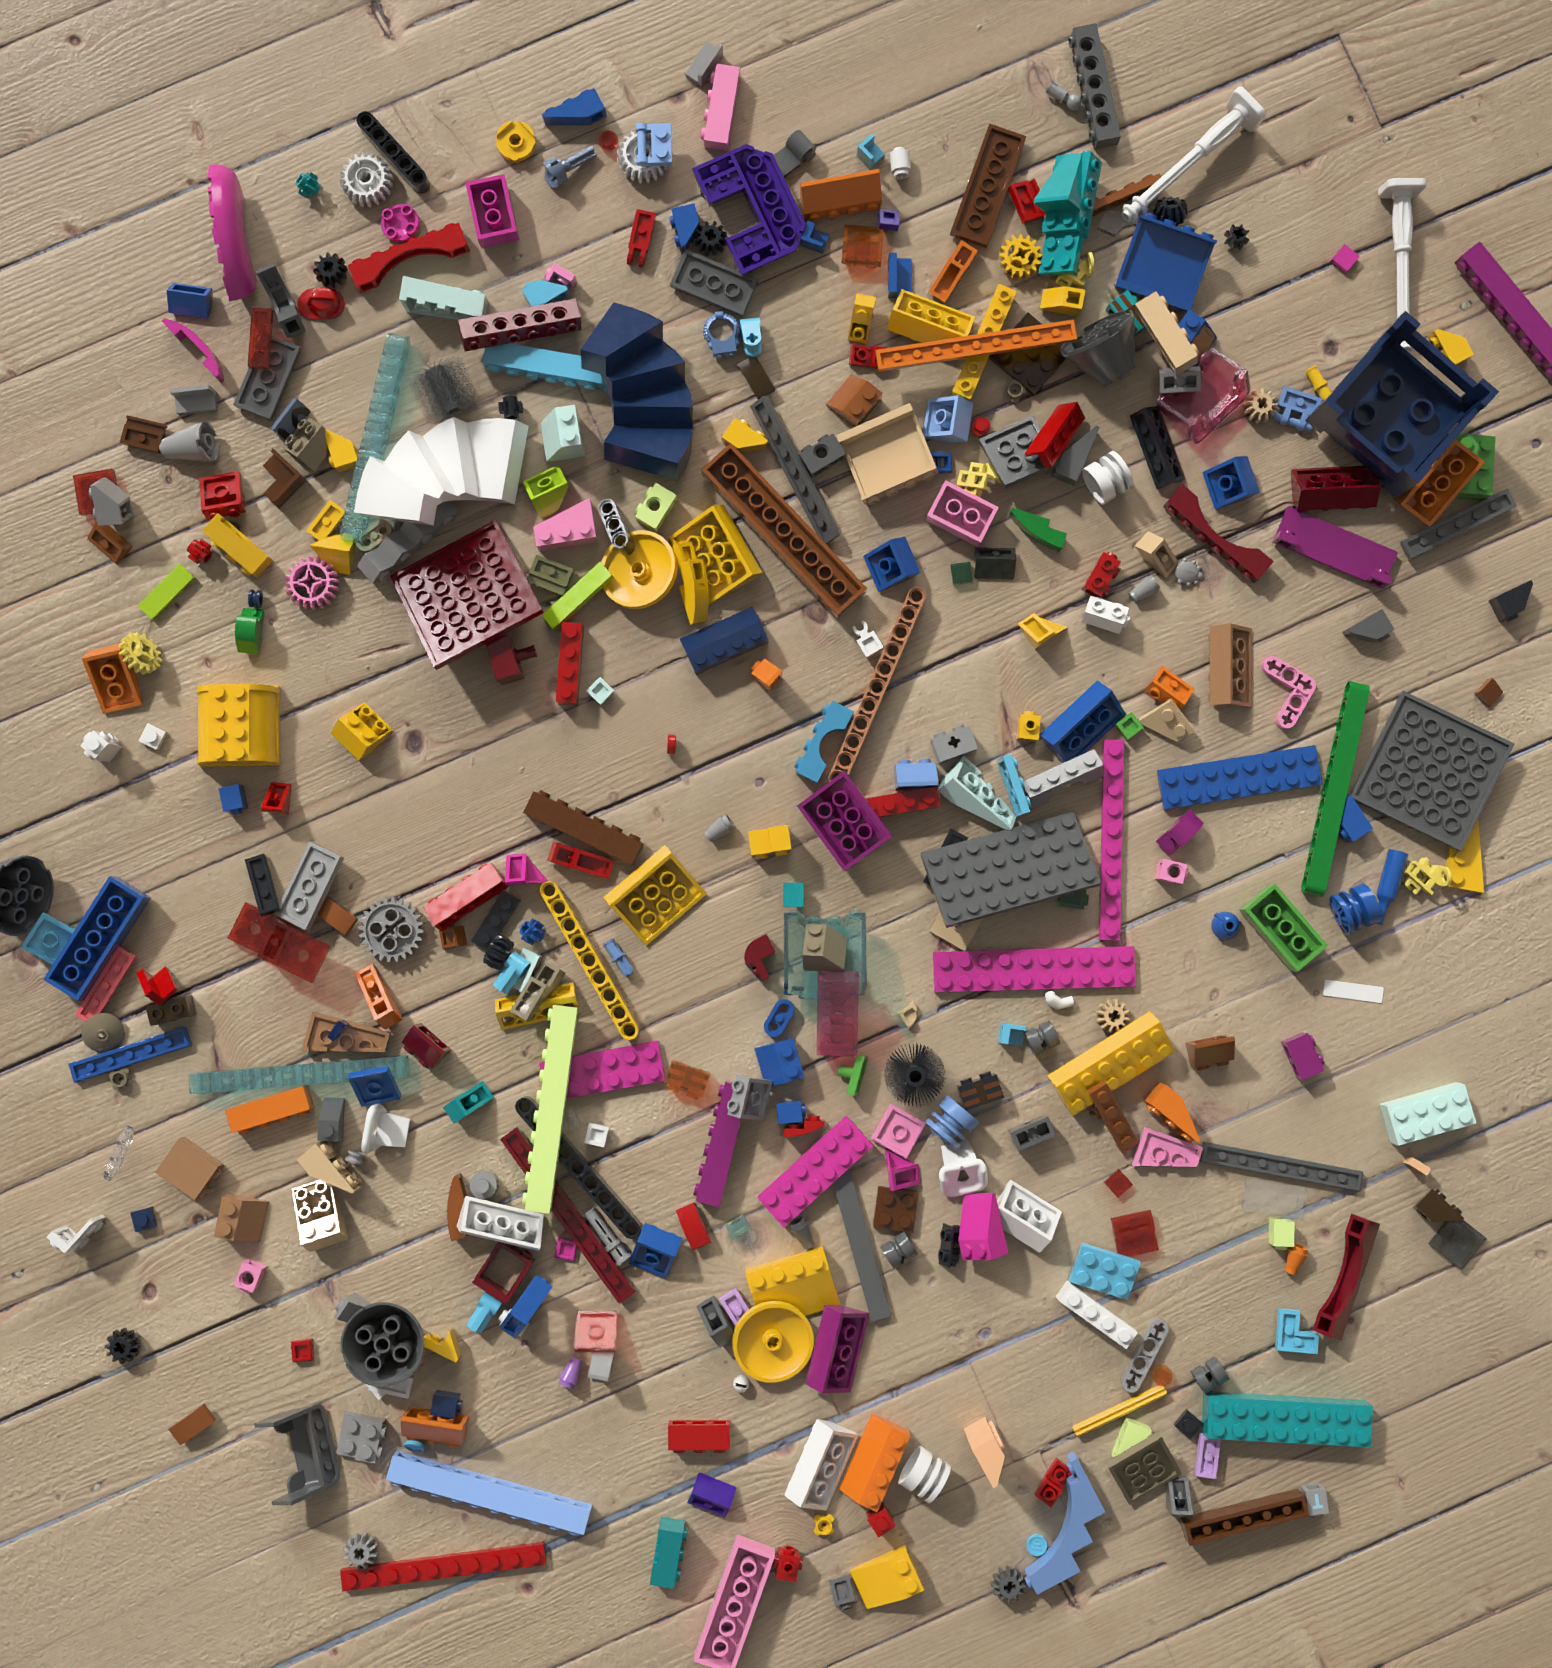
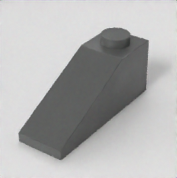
[1051,426,1100,486]

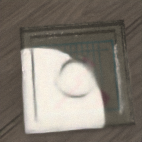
[1428,1220,1487,1270]

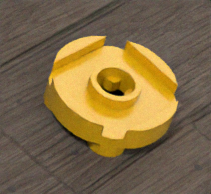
[496,121,536,164]

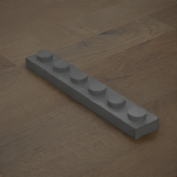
[1400,489,1517,560]

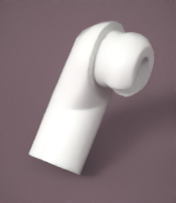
[1045,991,1074,1010]

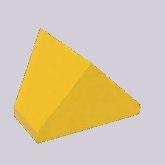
[310,533,357,575]
[1018,613,1067,649]

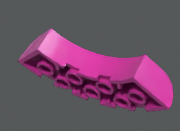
[207,164,257,301]

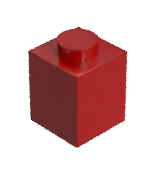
[866,1502,896,1538]

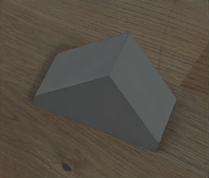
[1166,1477,1193,1517]

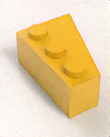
[202,513,273,578]

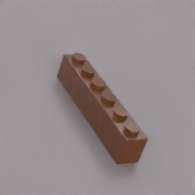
[523,790,644,865]
[1180,1488,1310,1546]

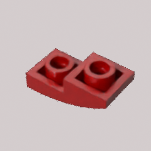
[849,344,887,369]
[784,1115,824,1137]
[676,1202,712,1250]
[1034,1457,1072,1508]

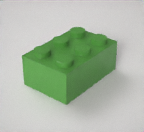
[1454,433,1496,501]

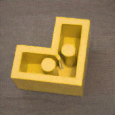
[748,825,791,859]

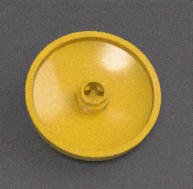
[601,530,678,609]
[732,1301,814,1383]

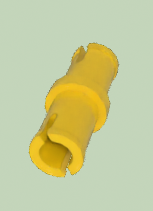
[1305,365,1331,401]

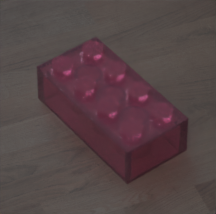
[816,971,859,1057]

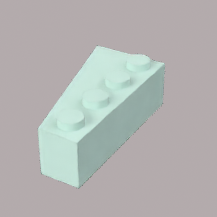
[399,276,488,320]

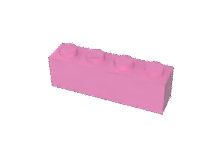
[701,64,740,152]

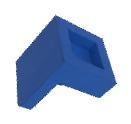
[801,221,829,254]

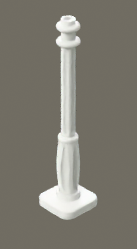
[1121,87,1266,222]
[1378,178,1427,353]

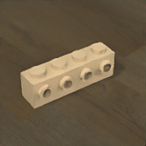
[1135,292,1199,376]

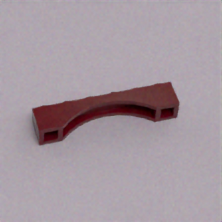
[1163,484,1274,583]
[1313,1214,1380,1340]

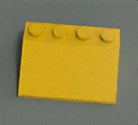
[669,505,763,605]
[604,845,707,946]
[745,1246,841,1316]

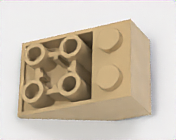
[297,1141,363,1193]
[292,1180,348,1252]

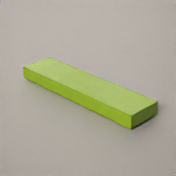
[542,562,614,631]

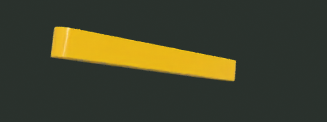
[540,881,640,1040]

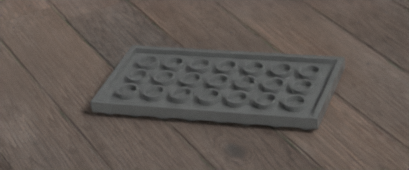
[921,812,1101,928]

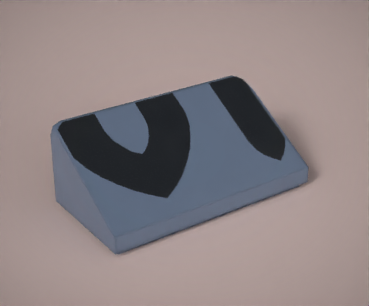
[271,397,311,440]

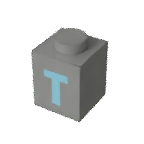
[1300,1483,1329,1518]

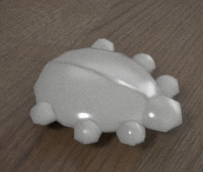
[1175,557,1203,587]

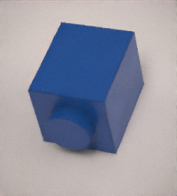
[218,784,248,815]
[776,1100,806,1124]

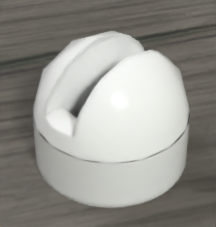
[733,1375,749,1393]

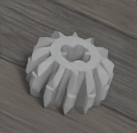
[343,1532,379,1570]

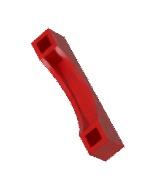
[348,223,470,293]

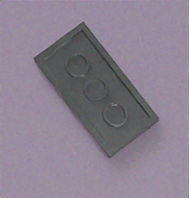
[670,249,758,317]
[233,332,302,421]

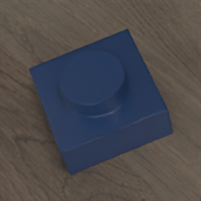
[130,1206,157,1232]

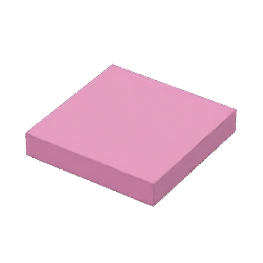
[871,1104,926,1159]

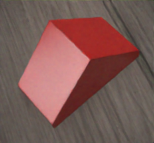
[261,782,291,815]

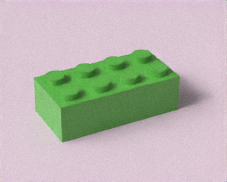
[1239,884,1328,972]

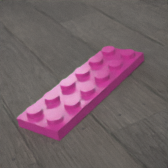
[539,1040,665,1099]
[757,1115,874,1228]

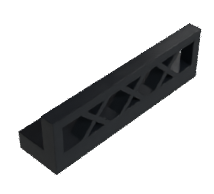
[1130,406,1185,489]

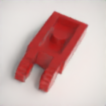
[627,209,656,268]

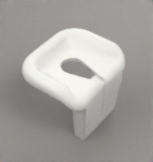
[361,1104,411,1154]
[939,1140,988,1197]

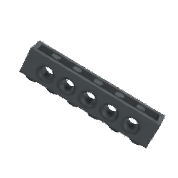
[1068,23,1121,149]

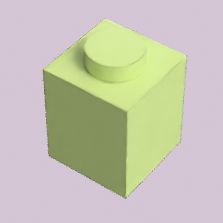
[1268,1219,1295,1250]

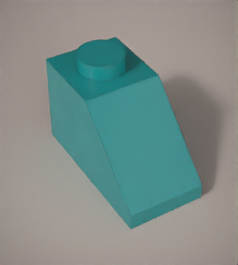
[443,1081,494,1124]

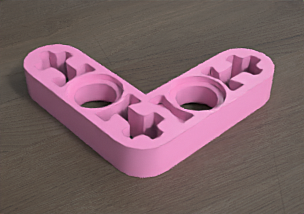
[1261,656,1316,729]

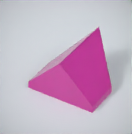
[505,853,548,886]
[885,1147,920,1191]

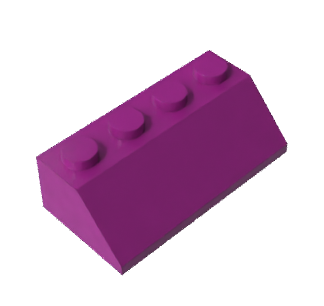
[806,1305,869,1394]

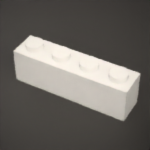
[1056,1280,1138,1349]

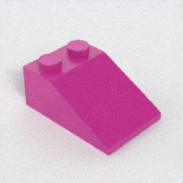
[958,1193,1008,1260]

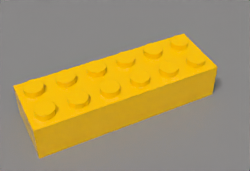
[1048,1011,1176,1116]

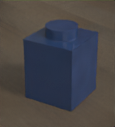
[430,1390,463,1419]

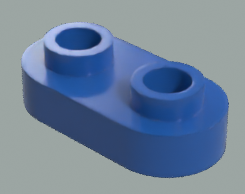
[764,999,794,1037]

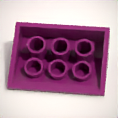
[797,771,892,871]

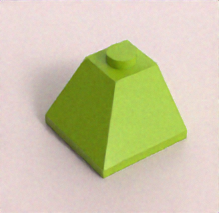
[523,465,569,519]

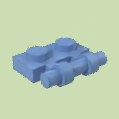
[1272,386,1322,432]

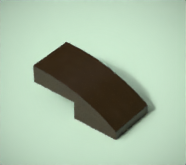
[737,357,775,399]

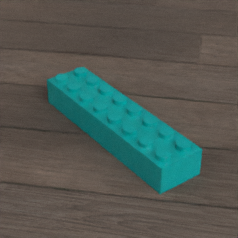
[1202,1392,1373,1448]

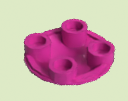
[381,204,419,242]

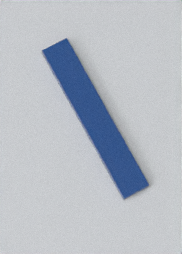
[69,1027,192,1083]

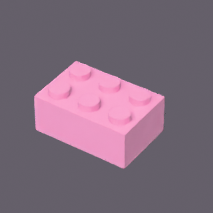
[925,480,999,547]

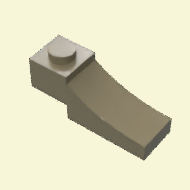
[510,960,566,1022]

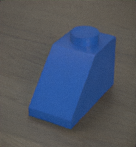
[1338,795,1373,843]

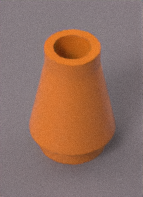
[1284,1243,1308,1275]

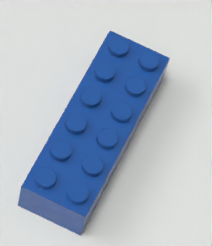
[43,876,151,1001]

